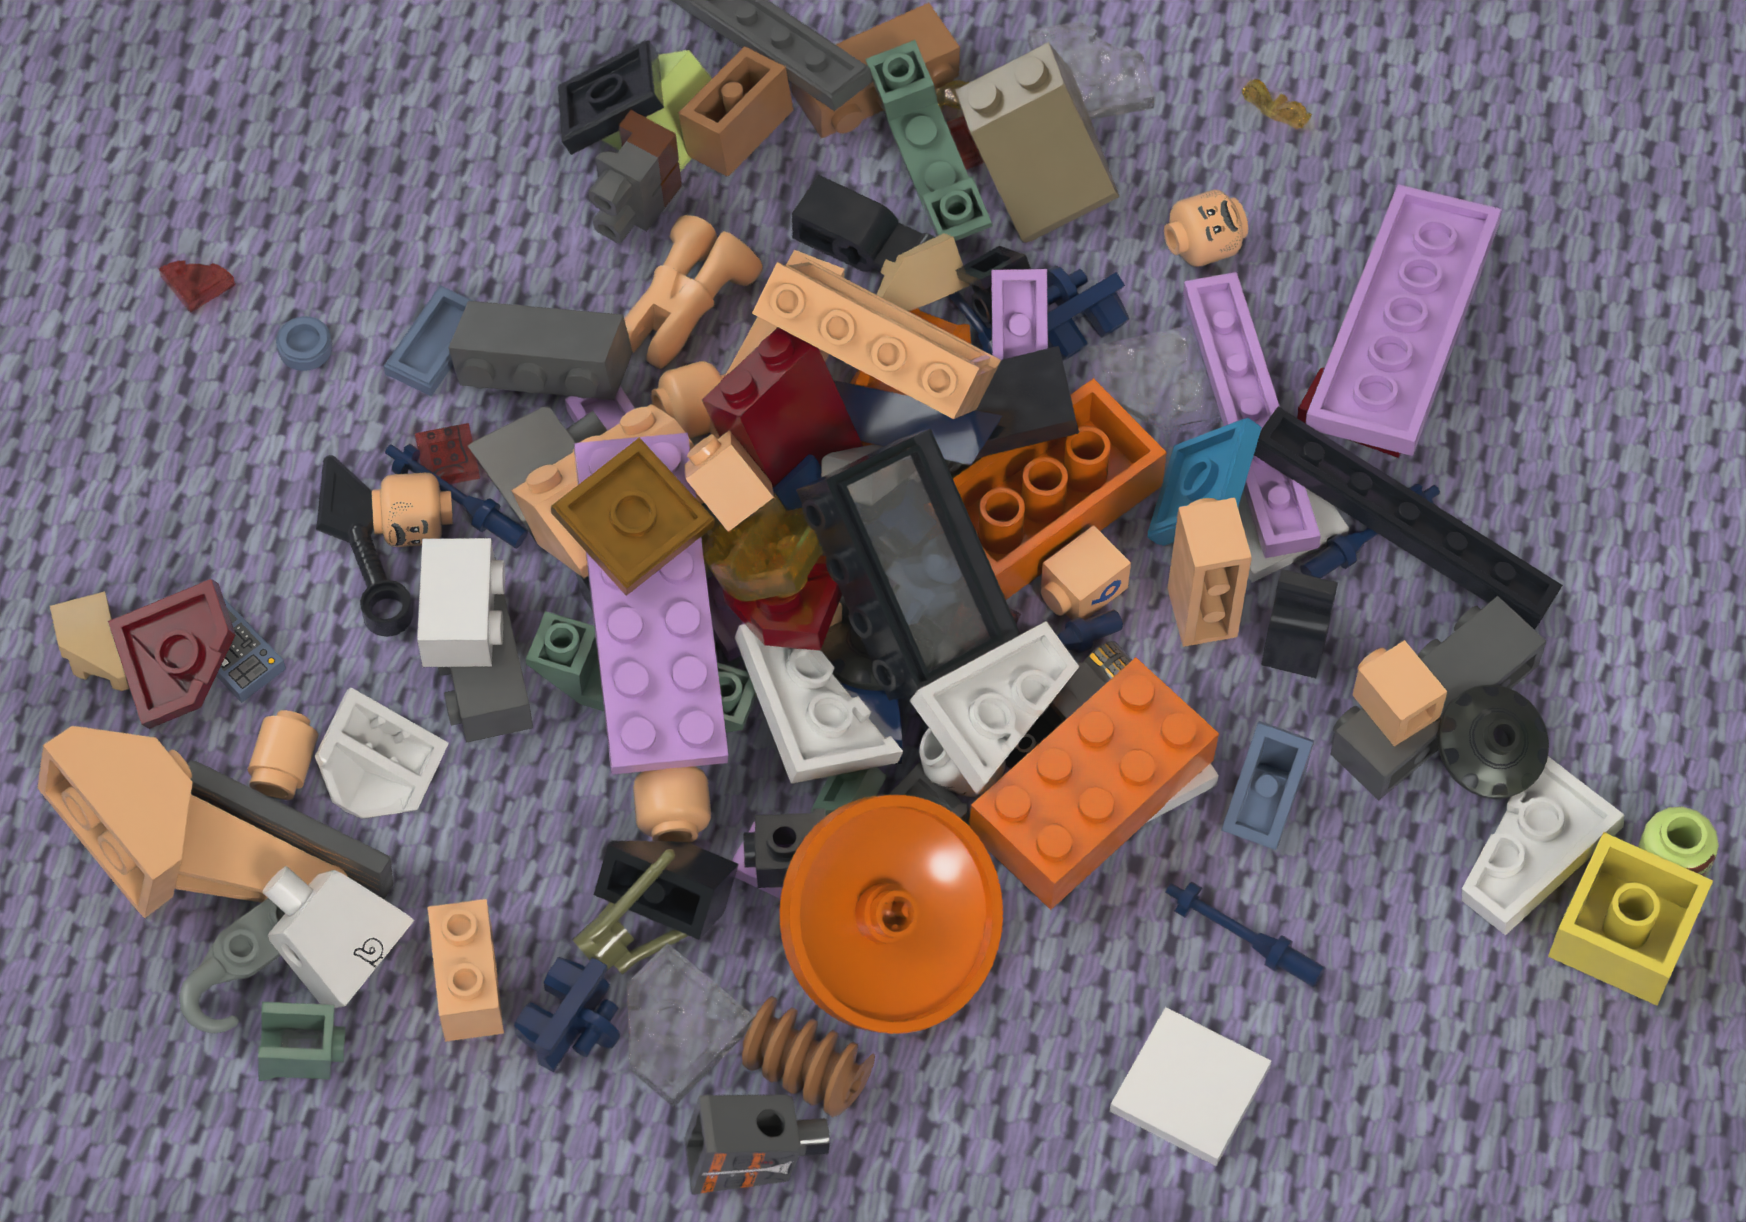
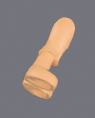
[624,215,763,369]

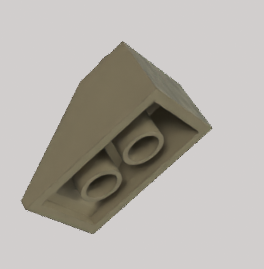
[955,42,1120,243]

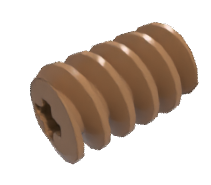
[742,996,875,1117]

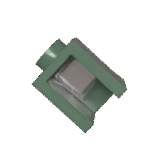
[258,1002,346,1081]

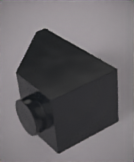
[593,840,739,940]

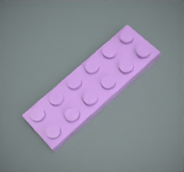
[1306,184,1501,456]
[574,433,729,775]

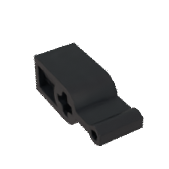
[792,175,935,272]
[1261,569,1338,679]

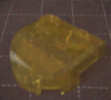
[703,494,824,601]

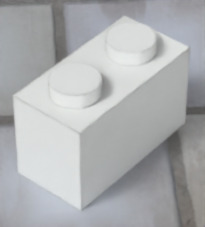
[417,538,505,667]

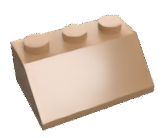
[511,404,704,578]

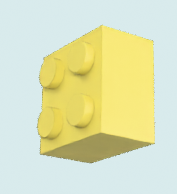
[1548,832,1713,1006]

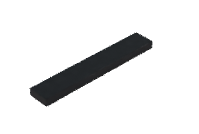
[1254,406,1563,630]

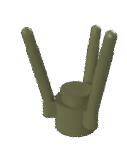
[572,849,688,975]

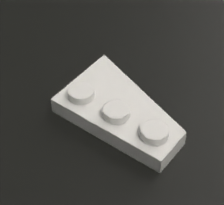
[910,621,1079,794]
[735,624,903,784]
[1462,756,1624,935]

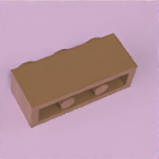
[791,2,960,138]

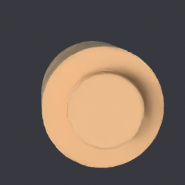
[248,710,318,800]

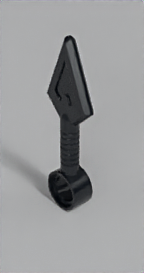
[316,455,413,637]

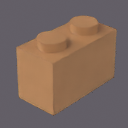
[678,46,793,177]

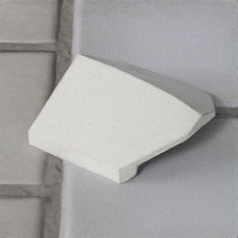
[315,687,449,819]

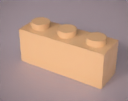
[1167,498,1252,647]

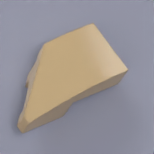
[877,233,970,311]
[50,591,129,691]

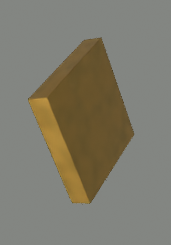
[551,437,715,596]

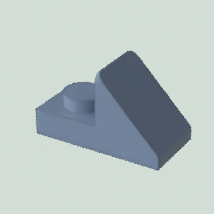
[1221,721,1314,850]

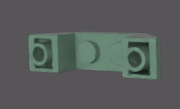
[866,40,993,241]
[525,611,756,733]

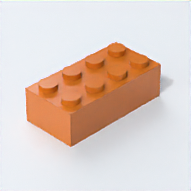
[922,378,1167,600]
[969,657,1219,910]

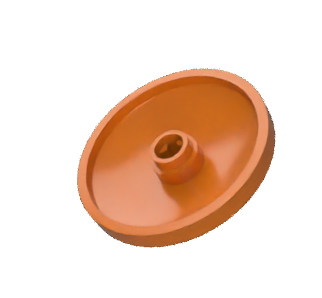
[779,795,1003,1034]

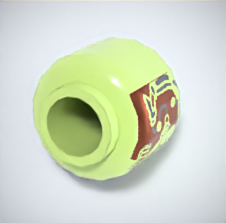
[1638,807,1719,877]

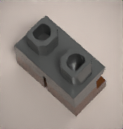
[588,110,682,244]

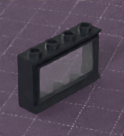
[796,429,1021,701]

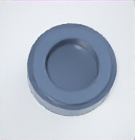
[276,316,332,371]

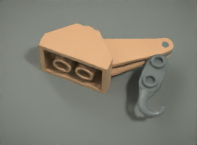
[37,726,348,1034]

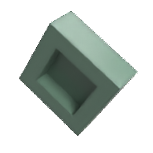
[810,767,887,817]

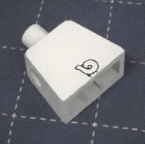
[262,866,414,1008]

